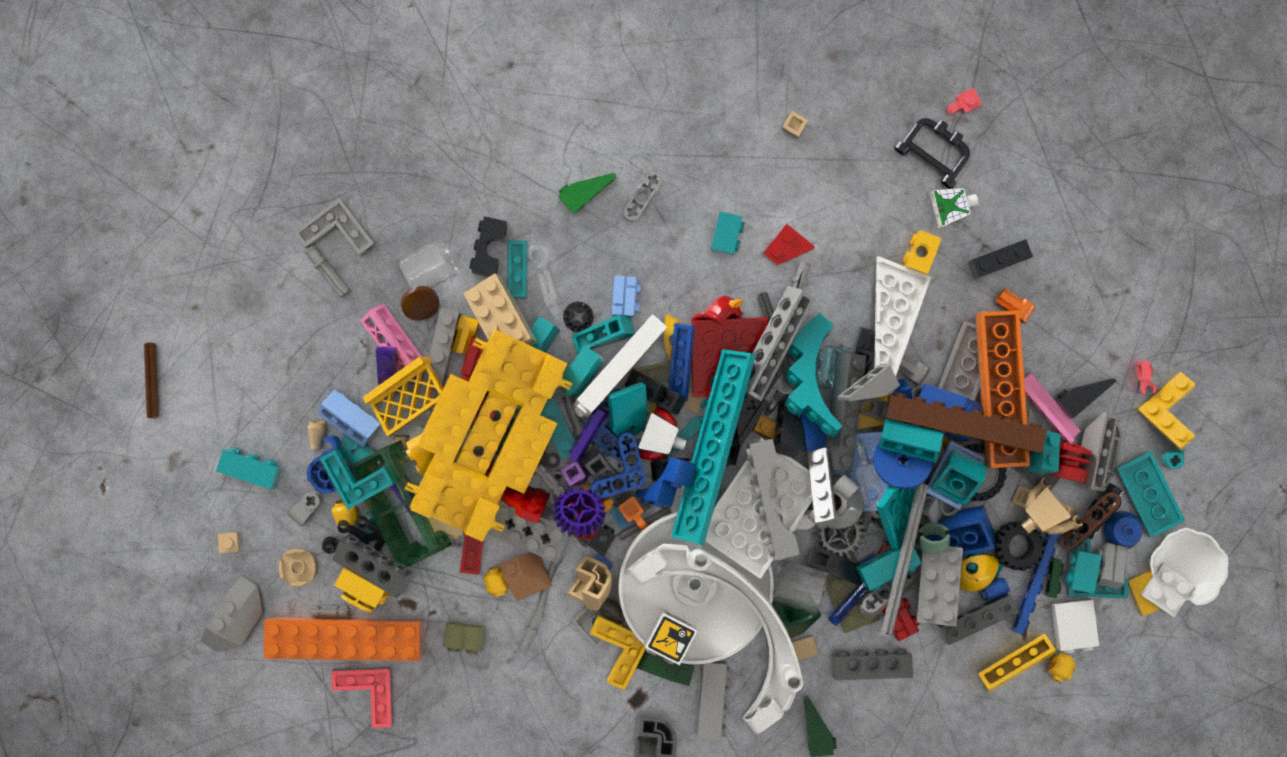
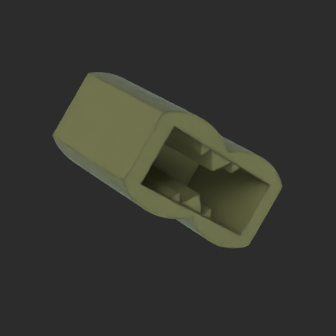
[443,622,486,654]

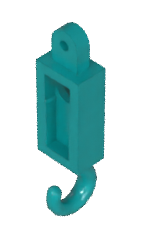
[664,399,709,458]

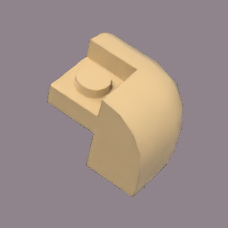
[568,555,612,611]

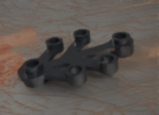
[322,516,396,554]

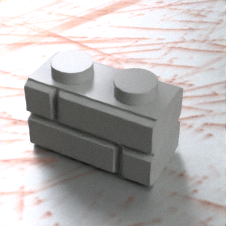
[1097,543,1128,589]

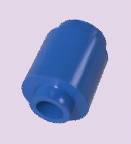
[979,577,1010,602]

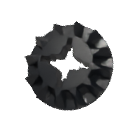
[563,301,594,332]

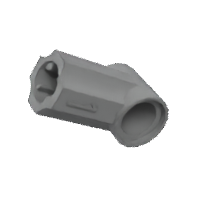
[898,354,930,386]

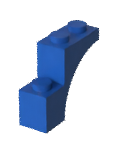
[635,457,696,508]

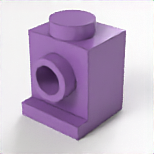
[561,461,592,487]

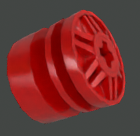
[1048,442,1092,483]

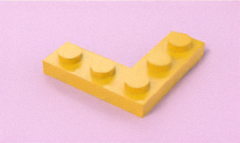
[1138,372,1195,451]
[590,615,646,690]

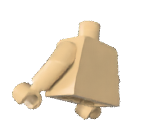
[1021,478,1083,535]

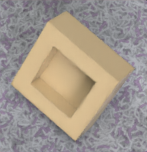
[782,111,808,138]
[218,532,240,553]

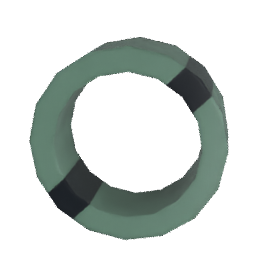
[918,523,950,554]

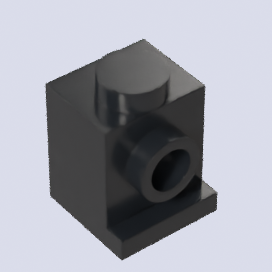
[588,524,617,556]

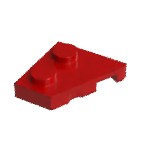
[763,224,815,266]

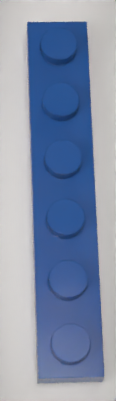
[1011,532,1062,635]

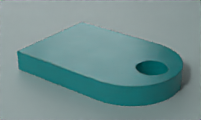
[608,382,647,439]

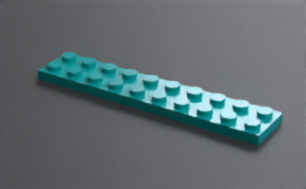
[671,349,756,546]

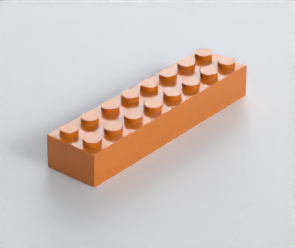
[976,310,1030,469]
[263,617,423,661]

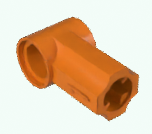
[995,288,1036,324]

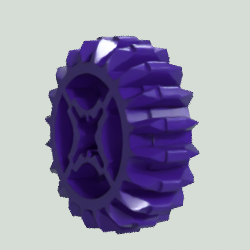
[553,486,606,538]

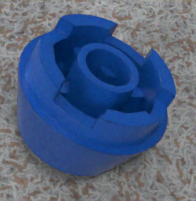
[1104,511,1143,549]

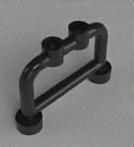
[893,118,970,189]

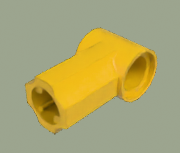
[452,315,479,355]

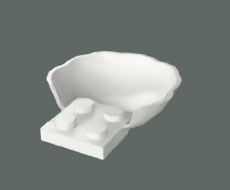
[1140,528,1229,617]

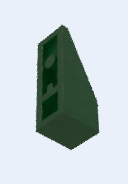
[636,650,695,686]
[804,695,837,757]

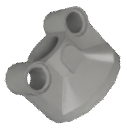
[808,474,865,531]

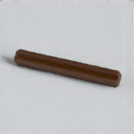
[144,343,158,418]

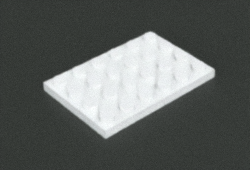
[705,438,813,579]

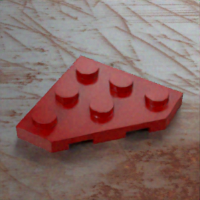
[501,486,550,524]

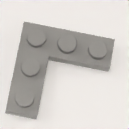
[294,198,375,255]

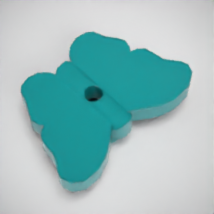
[339,433,374,466]

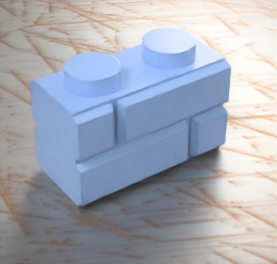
[612,276,641,317]

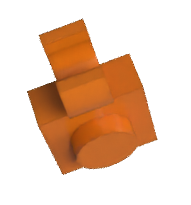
[617,496,648,530]

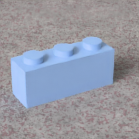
[317,389,381,448]

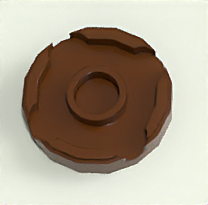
[400,286,440,320]

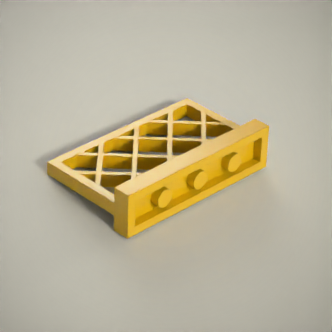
[363,356,443,437]

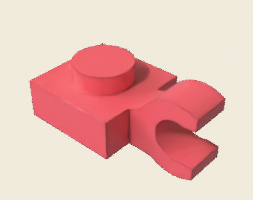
[946,88,982,115]
[1136,360,1156,394]

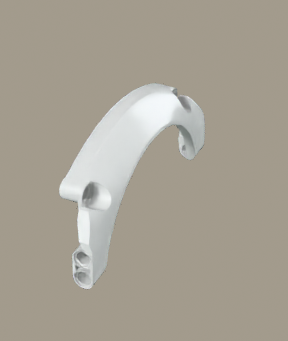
[628,544,803,734]

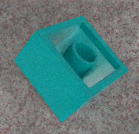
[931,449,988,506]

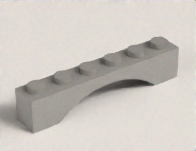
[745,439,800,560]

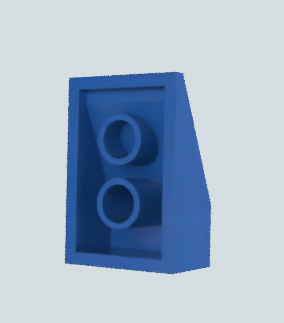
[919,384,983,443]
[928,505,996,556]

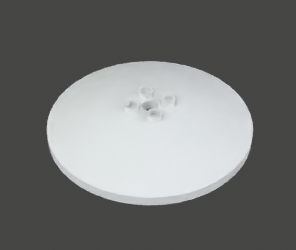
[618,512,774,664]

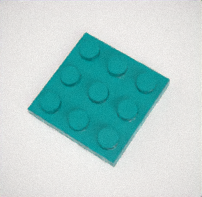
[876,486,916,550]

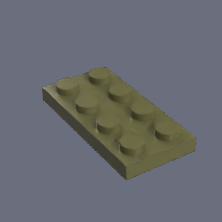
[820,553,880,634]

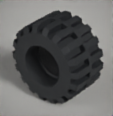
[993,521,1046,571]

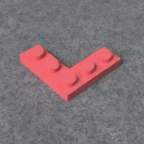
[331,668,392,728]

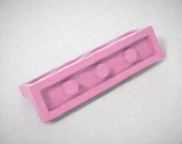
[360,303,421,371]
[1024,373,1081,443]

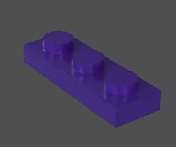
[569,408,609,463]

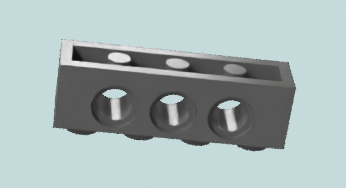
[332,535,413,598]
[937,593,1019,645]
[833,649,913,680]

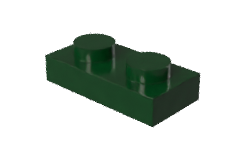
[1045,558,1064,598]

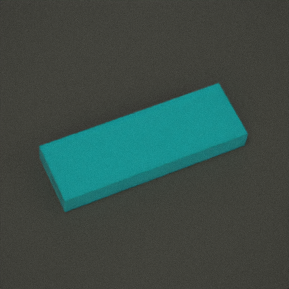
[507,241,527,298]

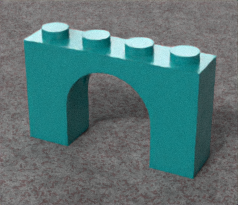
[531,316,605,397]

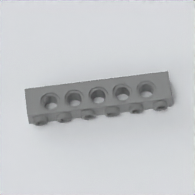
[745,286,815,401]

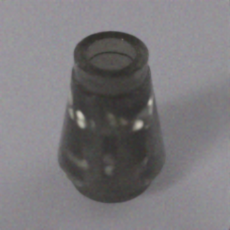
[598,598,625,624]

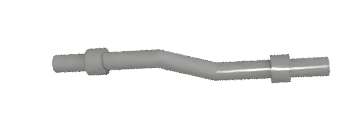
[520,556,564,650]

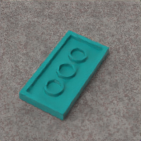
[1115,452,1185,538]

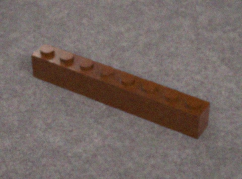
[884,392,1047,454]

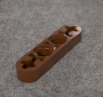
[1060,492,1122,551]

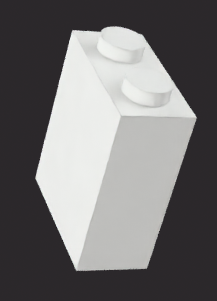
[1050,598,1099,653]

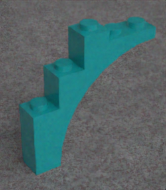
[784,313,842,438]

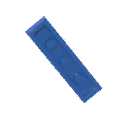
[668,323,695,402]

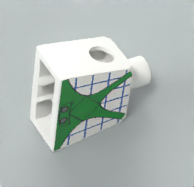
[930,188,978,228]

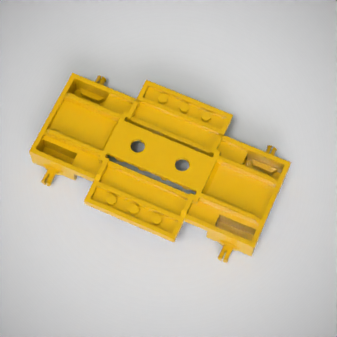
[404,329,573,542]

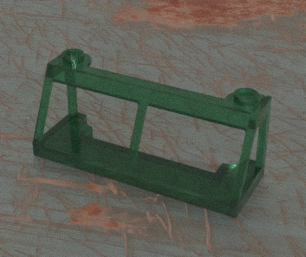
[349,440,453,567]

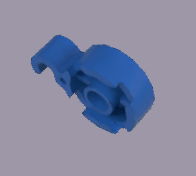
[307,435,342,494]

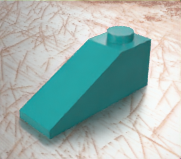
[572,314,635,353]

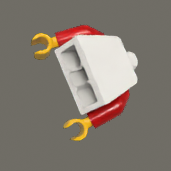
[630,401,687,461]

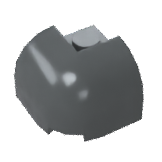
[634,716,677,757]

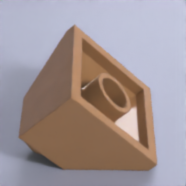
[499,552,552,601]

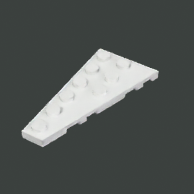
[874,256,931,376]

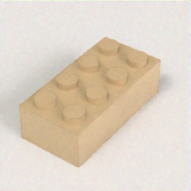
[463,273,537,346]

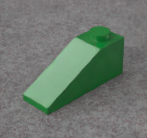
[558,173,617,216]

